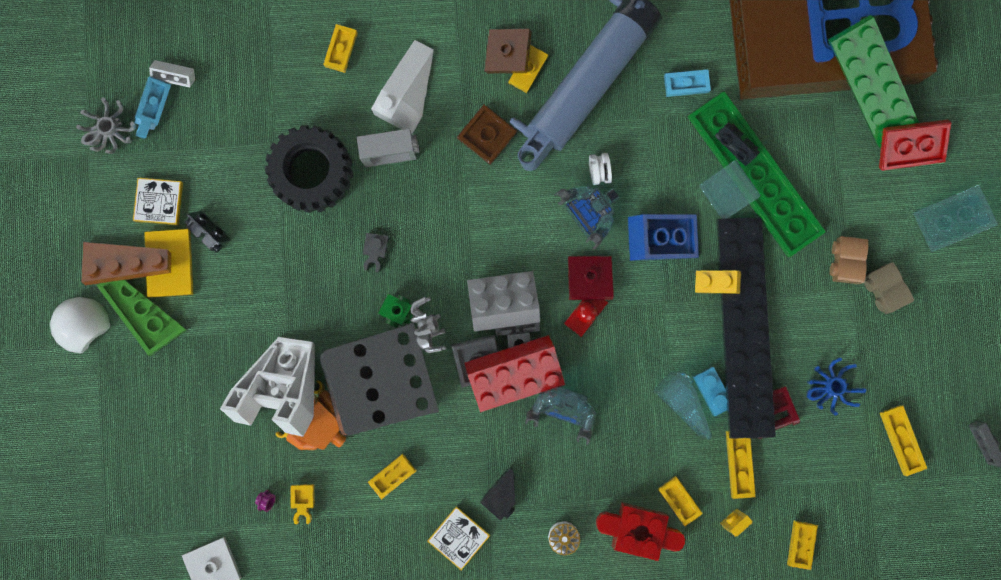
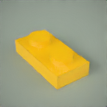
[323,24,358,73]
[695,271,741,294]

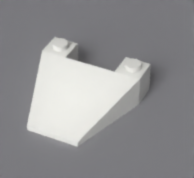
[220,337,315,437]

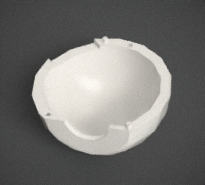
[50,297,110,353]

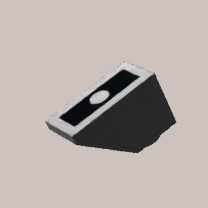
[480,467,516,521]

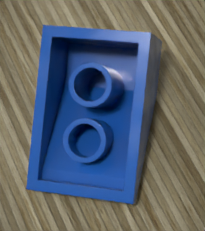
[628,214,699,261]

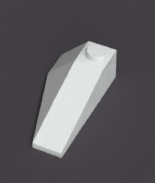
[371,40,434,135]

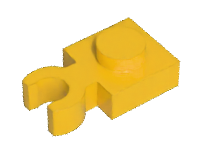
[291,484,315,524]

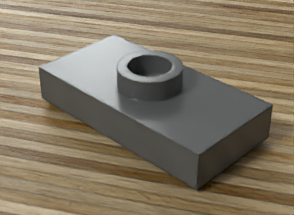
[969,422,1001,467]

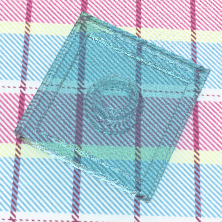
[699,160,761,219]

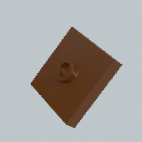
[484,29,532,74]
[457,104,518,166]

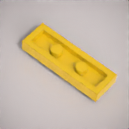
[880,405,927,476]
[726,431,756,499]

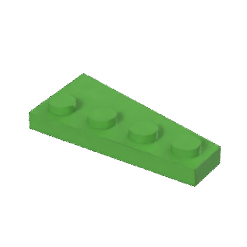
[97,280,187,356]

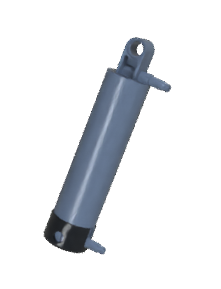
[510,0,662,171]

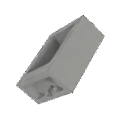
[357,129,420,167]

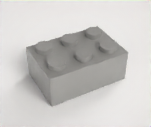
[467,271,540,332]

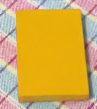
[144,229,193,298]

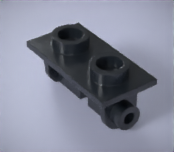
[715,122,760,166]
[185,211,230,253]

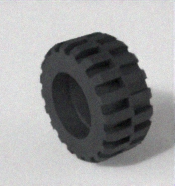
[265,125,353,213]

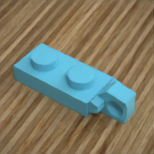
[134,76,171,139]

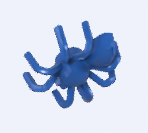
[806,358,867,416]

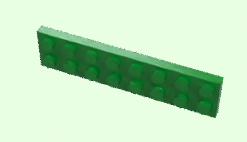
[688,91,826,258]

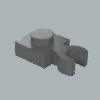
[363,233,389,273]

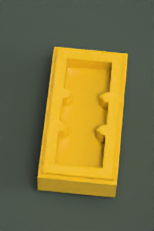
[509,45,548,93]
[368,454,417,500]
[658,476,703,526]
[720,509,753,537]
[787,520,818,570]

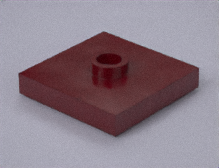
[568,256,614,300]

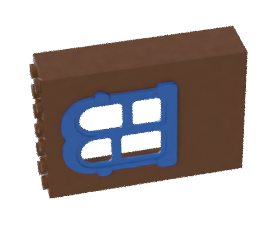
[729,0,938,100]

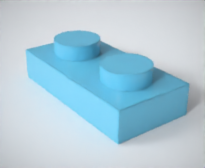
[664,70,711,97]
[693,367,727,416]

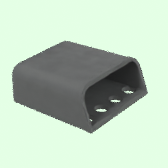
[320,323,439,435]

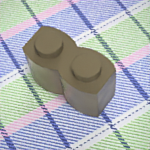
[864,262,914,314]

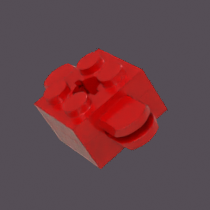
[596,502,685,561]

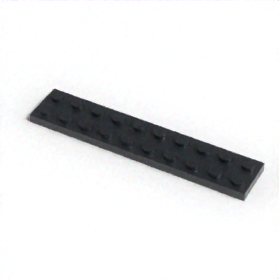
[716,217,776,439]

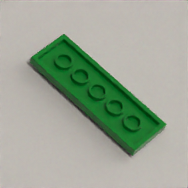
[828,15,919,148]

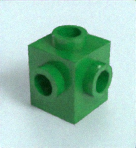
[378,294,414,328]

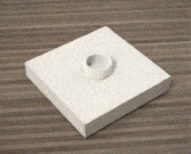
[182,537,242,580]

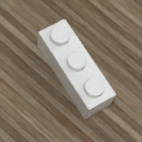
[149,60,195,87]

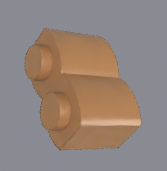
[830,236,868,284]

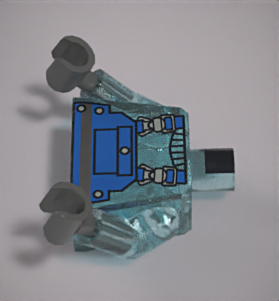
[554,186,619,250]
[525,387,596,445]

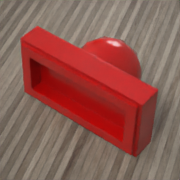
[564,300,608,337]

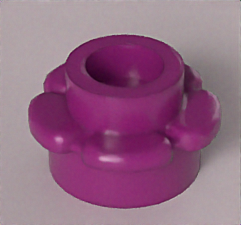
[255,490,276,512]

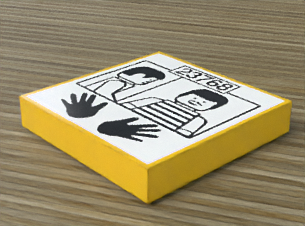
[133,178,183,225]
[427,506,490,570]

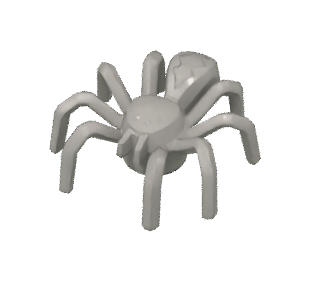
[76,97,137,154]
[411,296,446,353]

